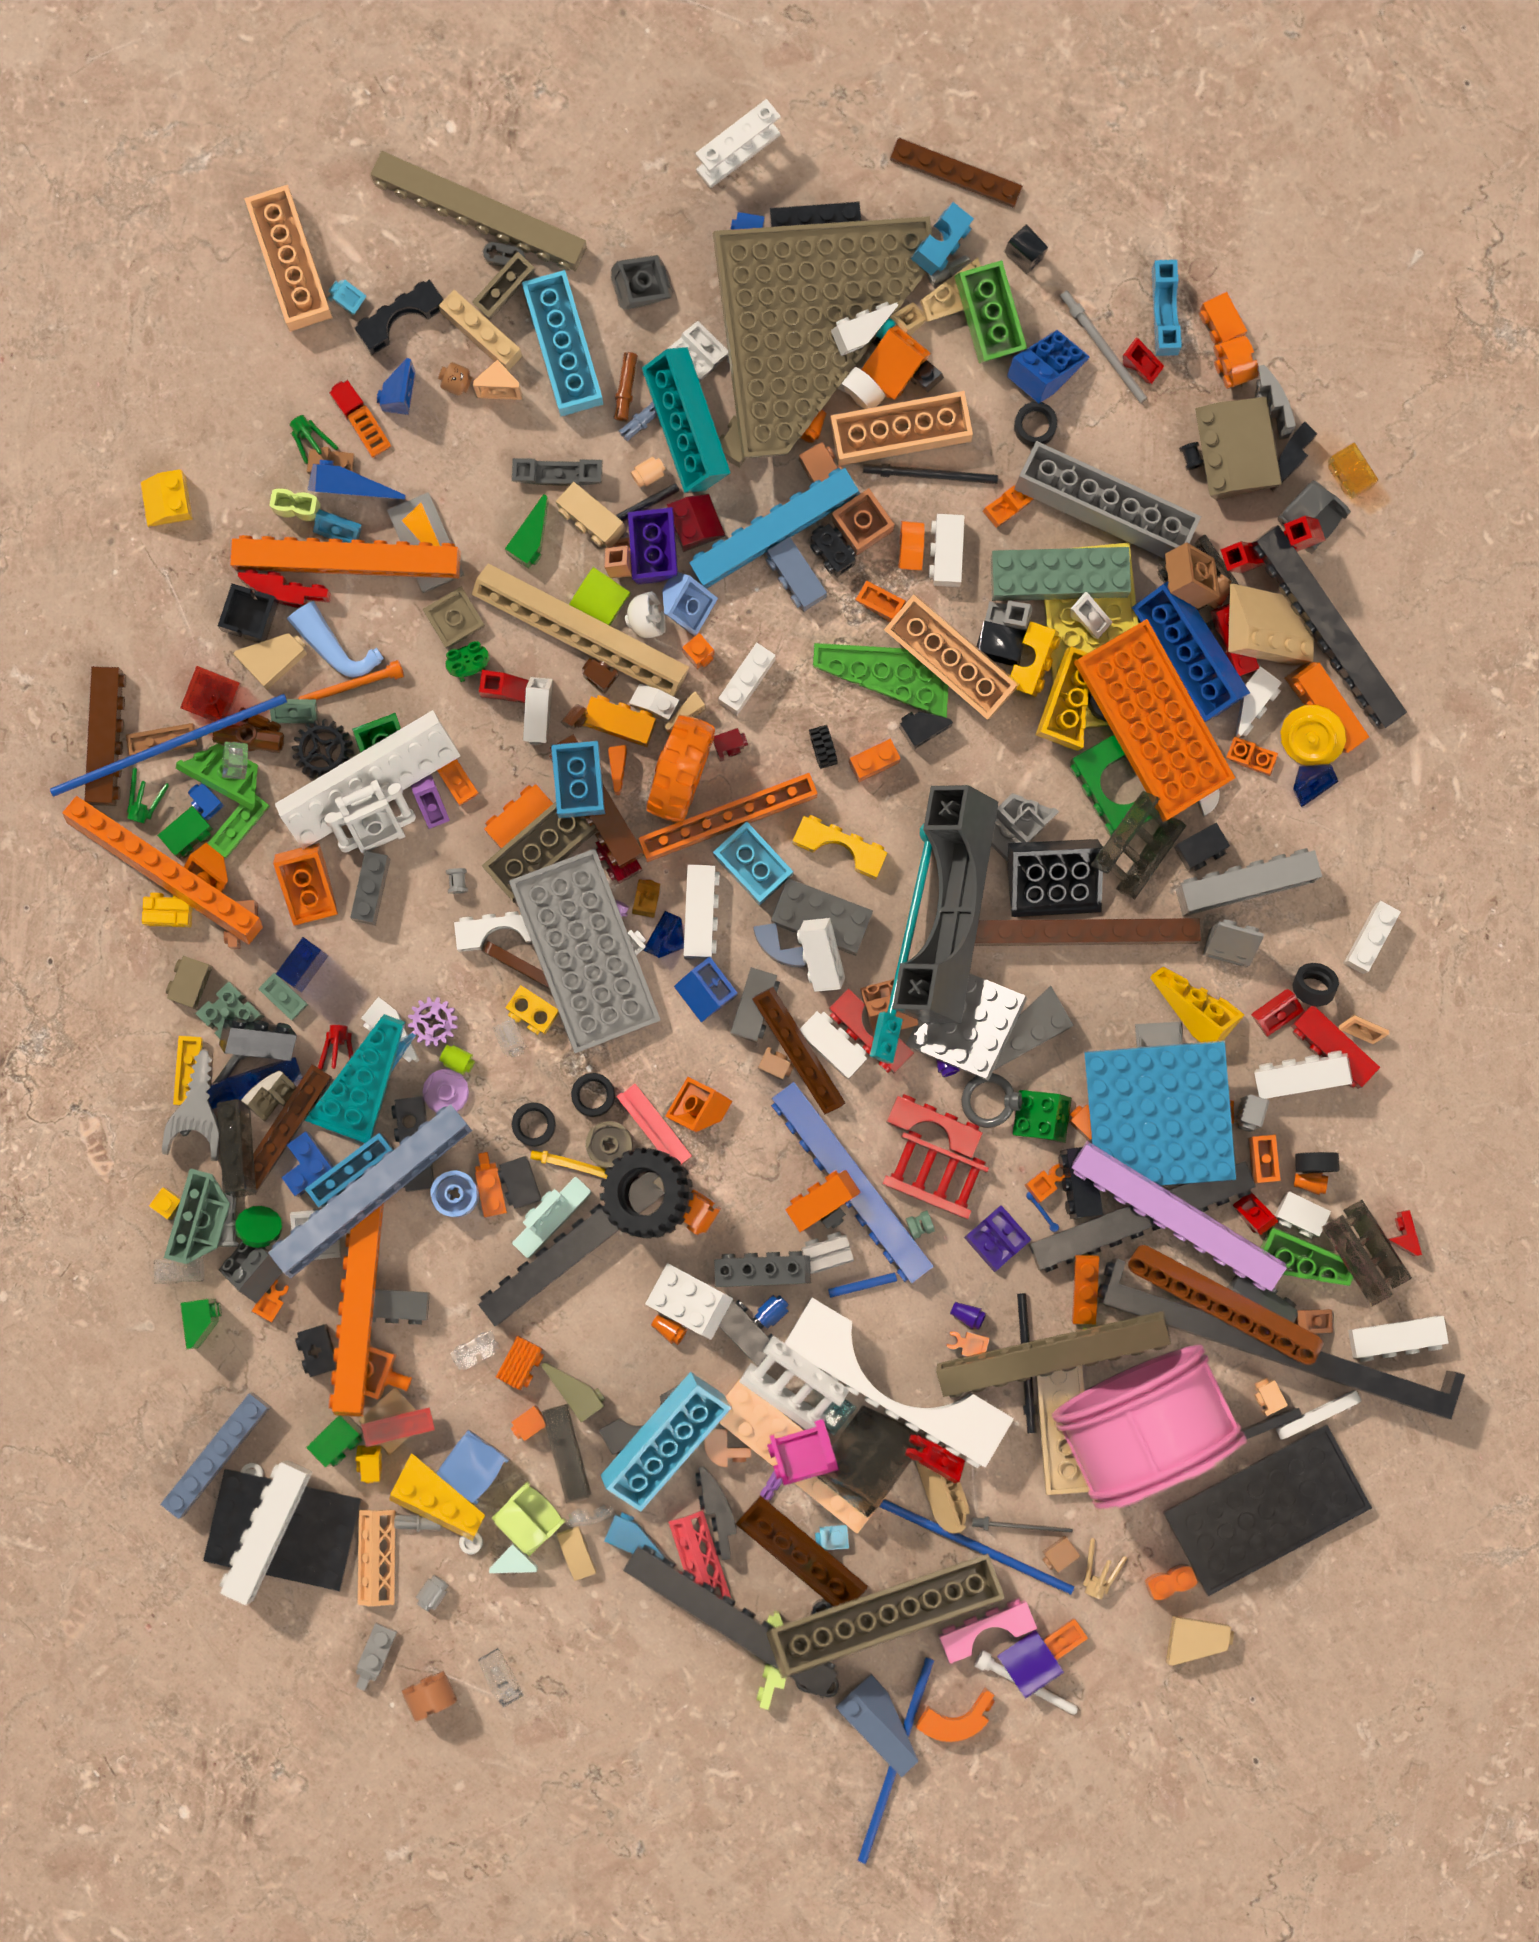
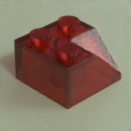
[180,666,242,722]

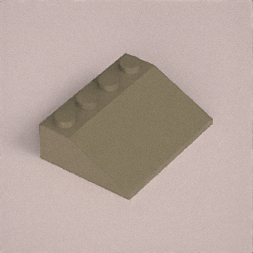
[1195,397,1282,501]

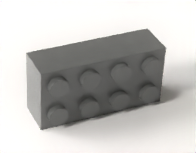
[771,878,873,956]

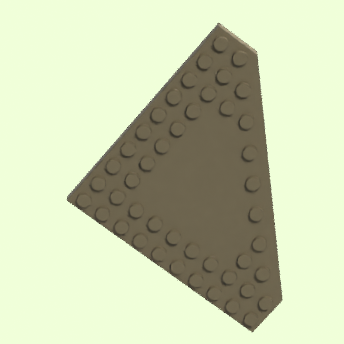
[712,217,932,459]

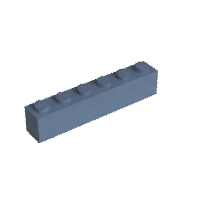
[160,1392,271,1519]

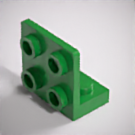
[1013,1090,1072,1143]

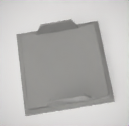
[1135,1022,1182,1047]

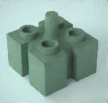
[195,982,265,1039]

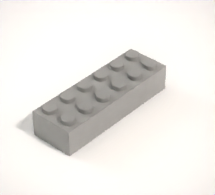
[1176,848,1322,916]

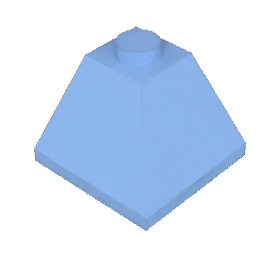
[662,572,718,637]

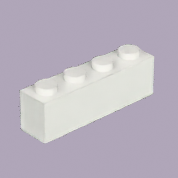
[684,865,720,959]
[1255,1051,1352,1099]
[1348,1316,1449,1362]

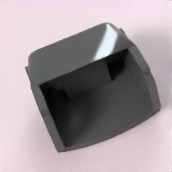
[1277,480,1351,553]

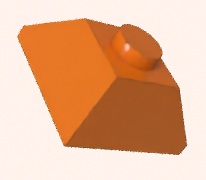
[184,843,228,892]
[665,1077,732,1132]

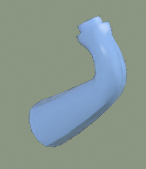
[287,601,384,678]

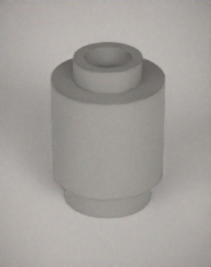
[416,1575,449,1612]

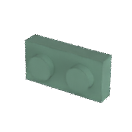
[270,699,318,723]
[258,973,308,1021]

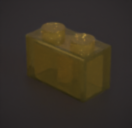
[1328,442,1379,499]

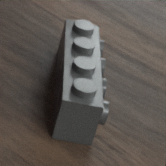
[714,1251,811,1287]

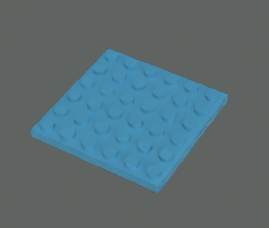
[1084,1041,1236,1185]

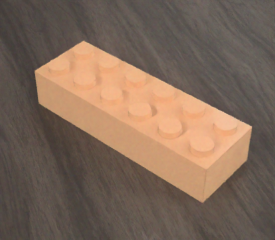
[245,185,333,332]
[830,391,973,466]
[884,595,1020,720]

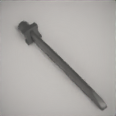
[972,1516,1073,1532]

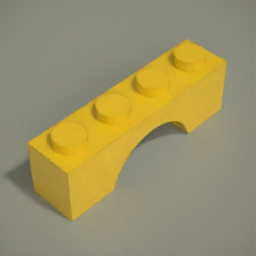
[792,815,888,880]

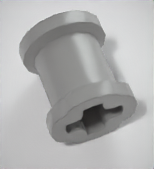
[446,868,468,894]

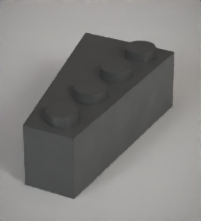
[993,986,1074,1071]

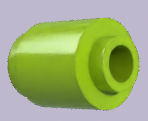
[439,1045,475,1075]

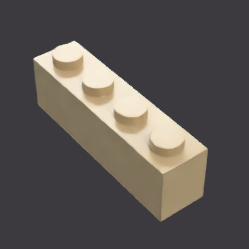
[439,290,522,371]

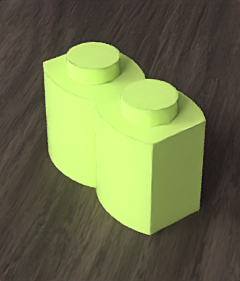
[269,489,321,521]

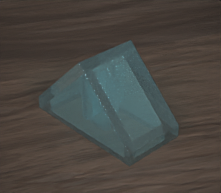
[823,1399,857,1436]

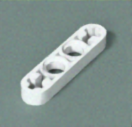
[1276,1390,1362,1440]

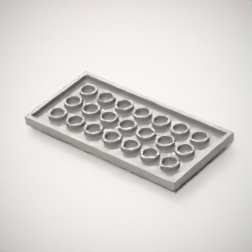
[508,848,661,1053]

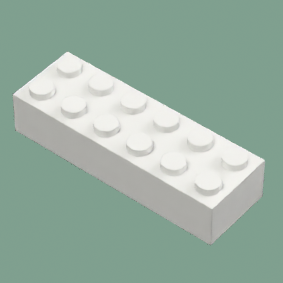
[220,1460,313,1605]

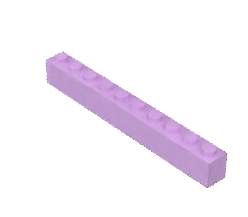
[1072,1141,1287,1291]

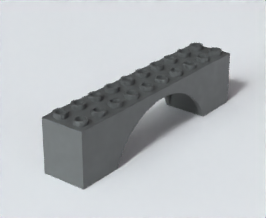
[892,785,999,1024]

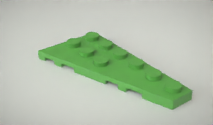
[813,643,948,718]

